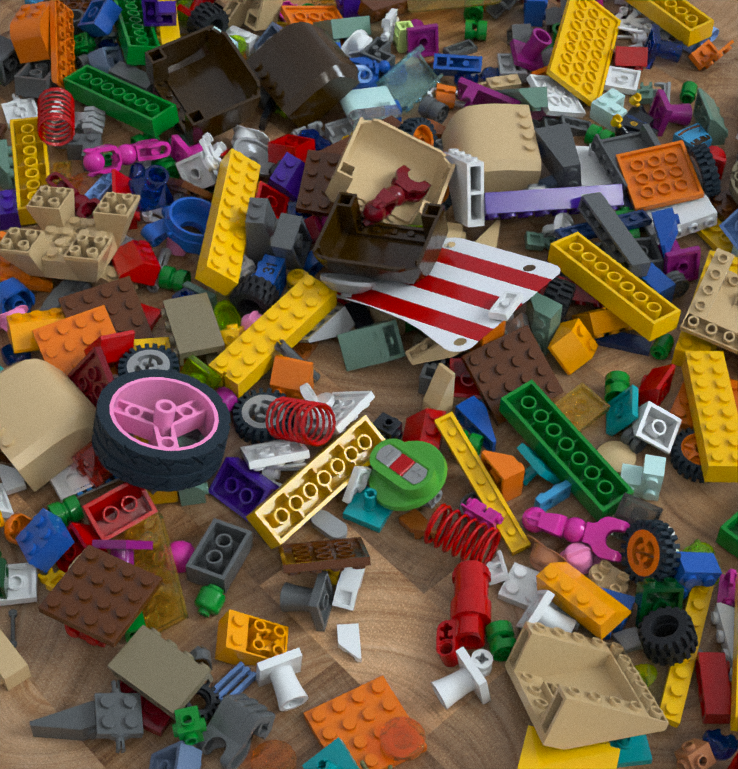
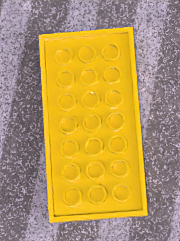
[546,0,621,107]

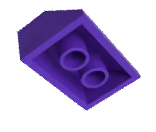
[209,457,279,523]

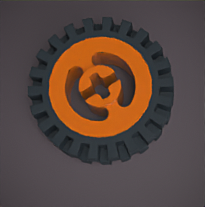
[620,520,681,584]

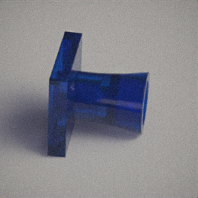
[644,24,683,69]
[128,165,174,213]

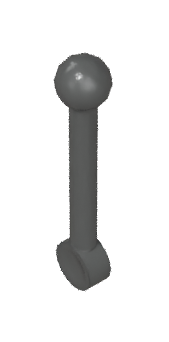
[8,609,18,648]

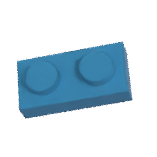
[534,480,571,512]

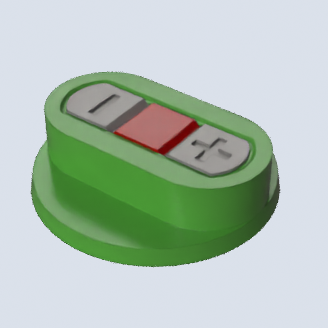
[369,439,448,511]

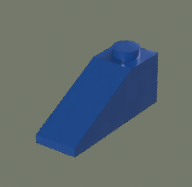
[433,53,483,76]
[651,207,680,258]
[455,395,496,452]

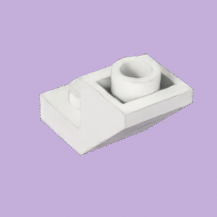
[332,567,365,611]

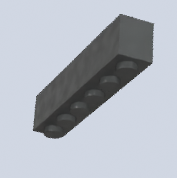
[578,192,651,277]

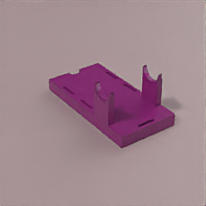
[457,77,521,107]

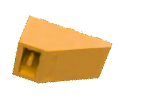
[215,609,289,666]

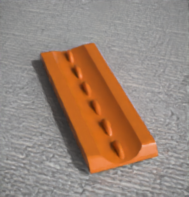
[49,0,76,89]

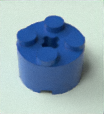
[0,277,35,314]

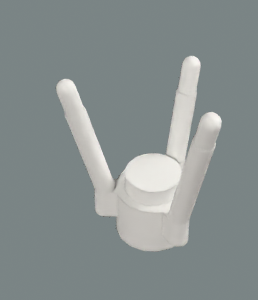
[617,26,647,47]
[262,462,306,487]

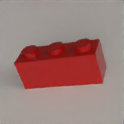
[695,652,732,724]

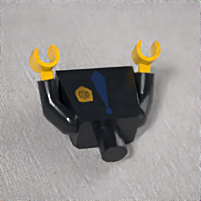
[610,93,659,136]

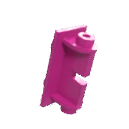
[460,498,504,531]
[717,569,737,607]

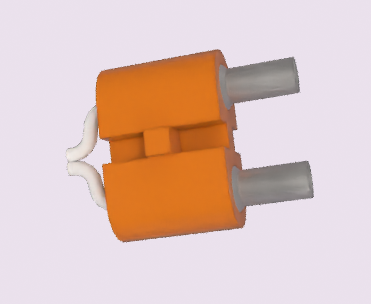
[427,83,466,109]

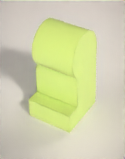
[393,20,414,53]

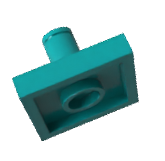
[606,385,638,436]
[517,443,561,486]
[343,486,393,533]
[609,734,653,768]
[302,737,360,769]

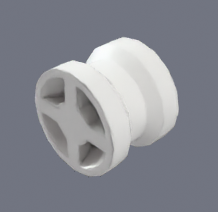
[471,649,493,677]

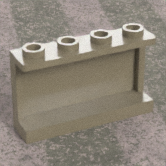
[160,292,225,366]
[107,625,214,720]

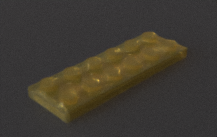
[124,512,189,633]

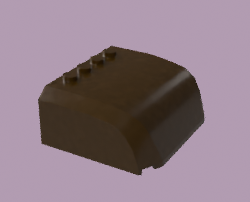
[246,22,360,129]
[145,25,261,145]
[312,192,448,284]

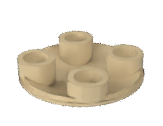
[597,441,636,475]
[589,560,630,594]

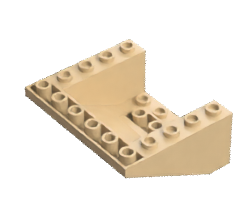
[680,248,738,355]
[504,621,669,750]

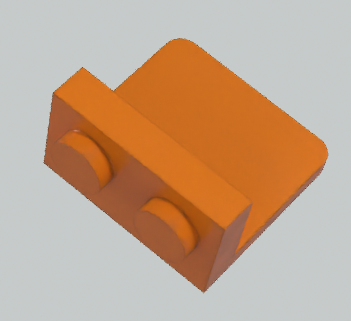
[688,39,734,71]

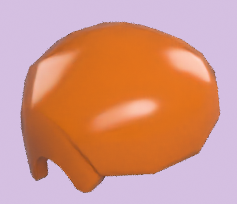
[4,513,32,546]

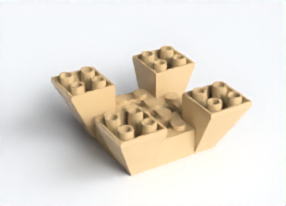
[0,185,141,283]

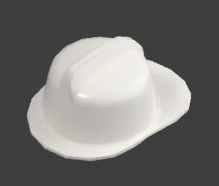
[341,29,373,58]
[231,125,270,146]

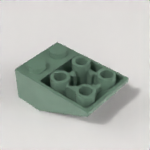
[0,139,16,190]
[337,319,406,371]

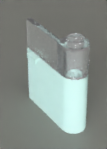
[339,86,402,130]

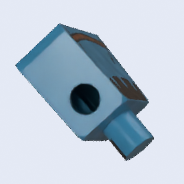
[672,123,712,149]

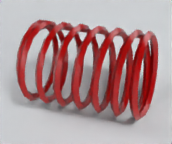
[37,87,75,146]
[265,396,336,447]
[424,503,501,564]

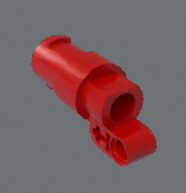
[436,560,492,667]

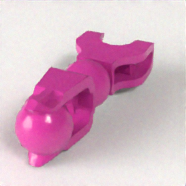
[83,138,171,177]
[522,507,630,563]

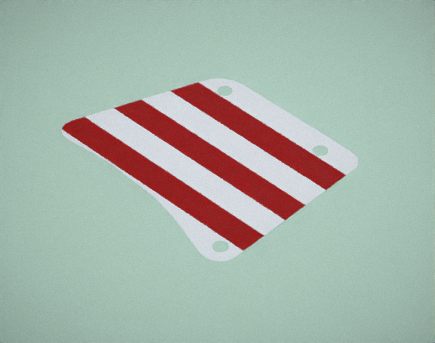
[337,237,561,352]

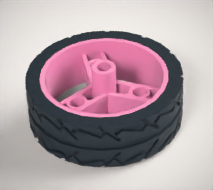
[92,369,231,492]

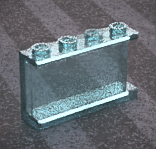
[375,44,444,113]

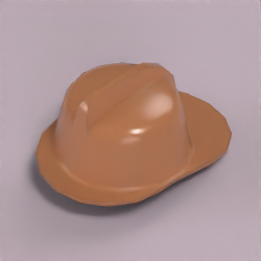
[527,534,568,572]

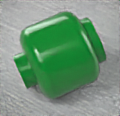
[194,584,226,618]

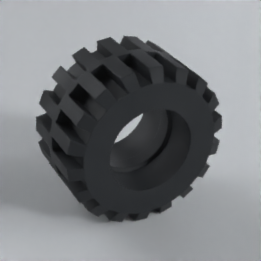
[187,2,229,34]
[229,275,280,319]
[543,277,576,323]
[637,606,698,666]

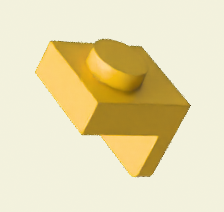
[220,323,245,349]

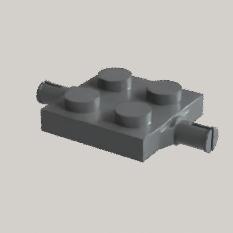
[93,680,144,754]

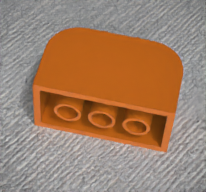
[10,1,51,64]

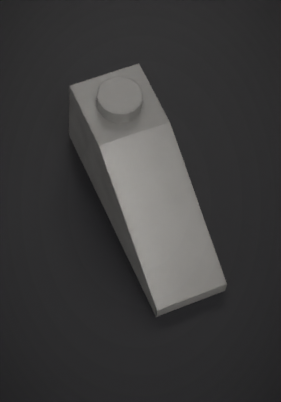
[299,306,355,343]

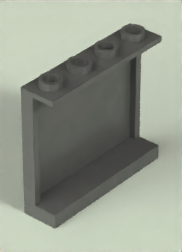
[591,123,661,196]

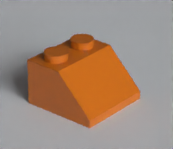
[270,355,314,400]
[481,450,525,502]

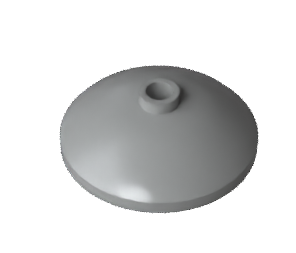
[232,137,275,177]
[320,273,376,297]

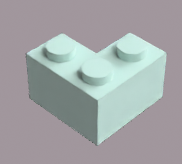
[589,88,628,133]
[620,454,666,501]

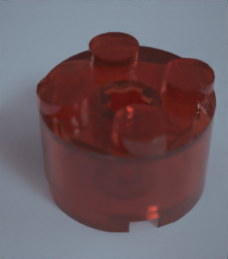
[71,441,113,489]

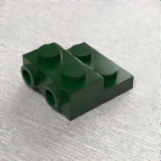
[635,577,685,629]

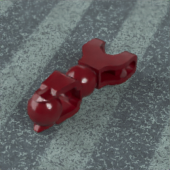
[363,165,431,226]
[46,172,100,218]

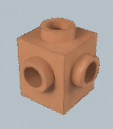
[674,738,716,769]

